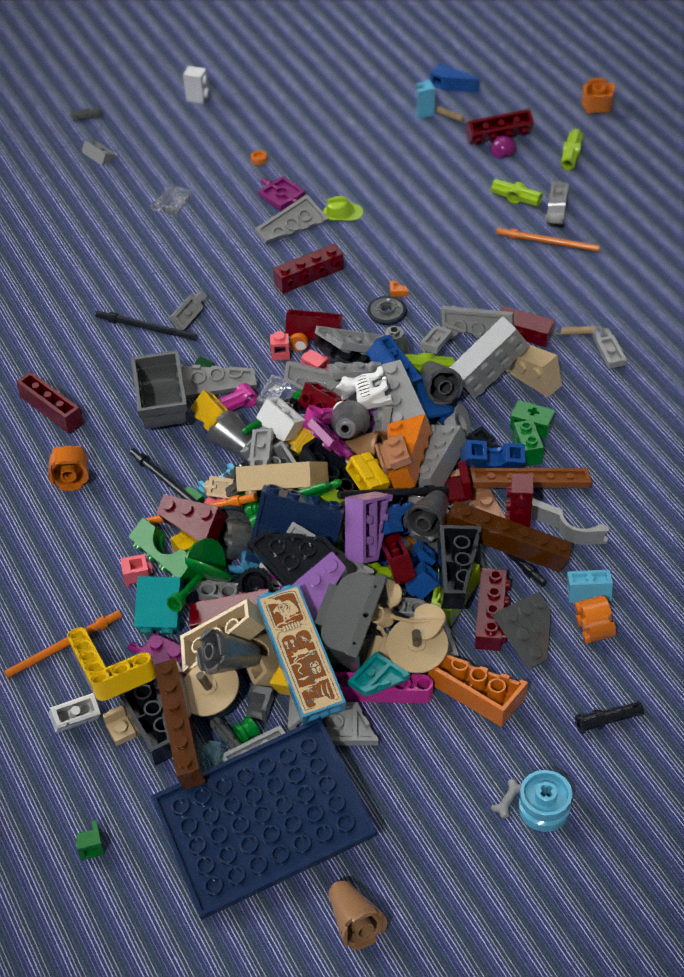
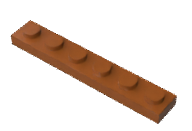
[469,468,592,488]

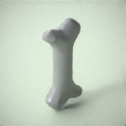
[491,778,521,819]

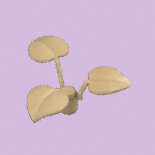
[366,579,446,661]

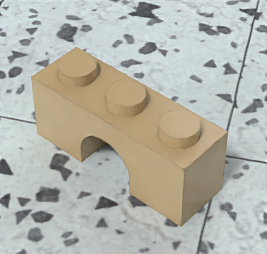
[247,629,280,690]

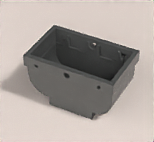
[131,350,188,429]
[314,572,390,672]

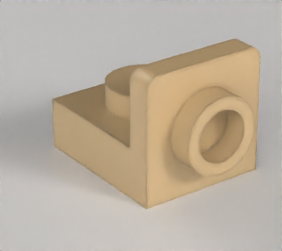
[204,476,235,499]
[103,706,137,747]

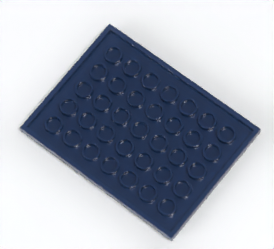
[151,717,378,920]

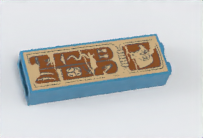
[256,584,346,725]

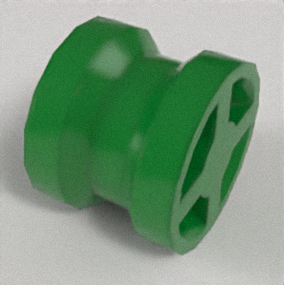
[233,716,260,744]

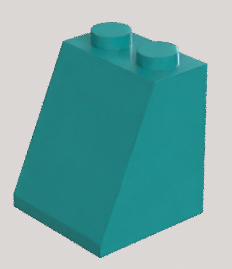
[134,576,185,635]

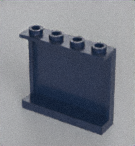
[245,484,345,564]

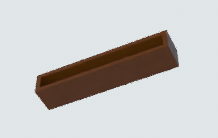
[445,501,572,572]
[154,658,206,790]

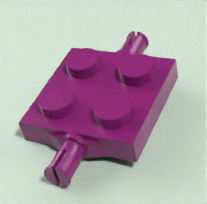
[258,176,306,211]
[307,416,356,461]
[127,633,187,682]

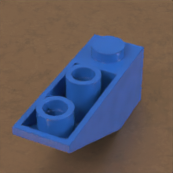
[430,63,480,92]

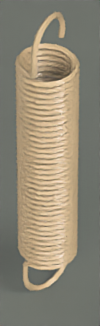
[435,106,468,123]
[554,326,602,335]

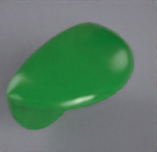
[185,538,234,582]

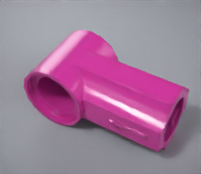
[219,383,259,411]
[303,405,333,431]

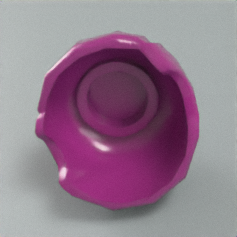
[490,136,516,159]

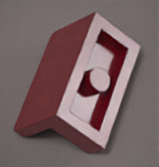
[445,461,473,503]

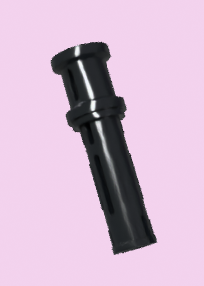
[574,701,644,734]

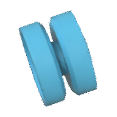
[518,770,573,832]

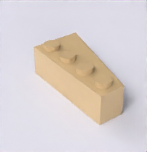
[505,345,562,398]
[236,461,329,495]
[180,599,265,674]

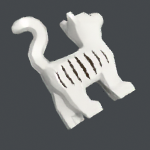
[333,366,393,410]

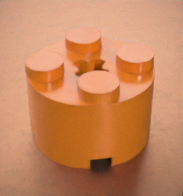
[581,78,615,114]
[48,446,89,491]
[574,595,616,644]

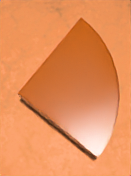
[390,281,408,297]

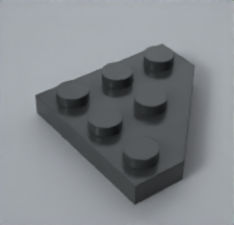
[493,592,551,670]

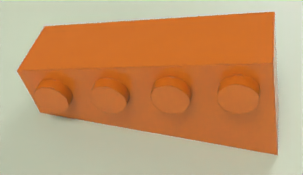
[387,414,432,488]
[428,654,528,727]

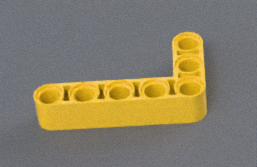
[67,627,156,701]

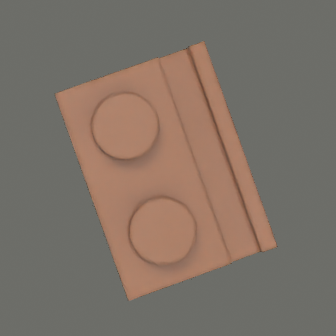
[374,434,412,474]

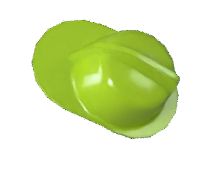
[323,196,363,221]

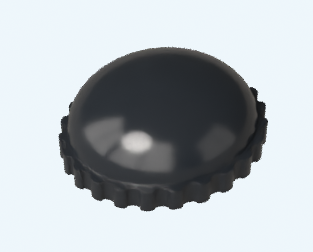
[238,567,273,593]

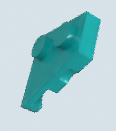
[348,652,410,697]

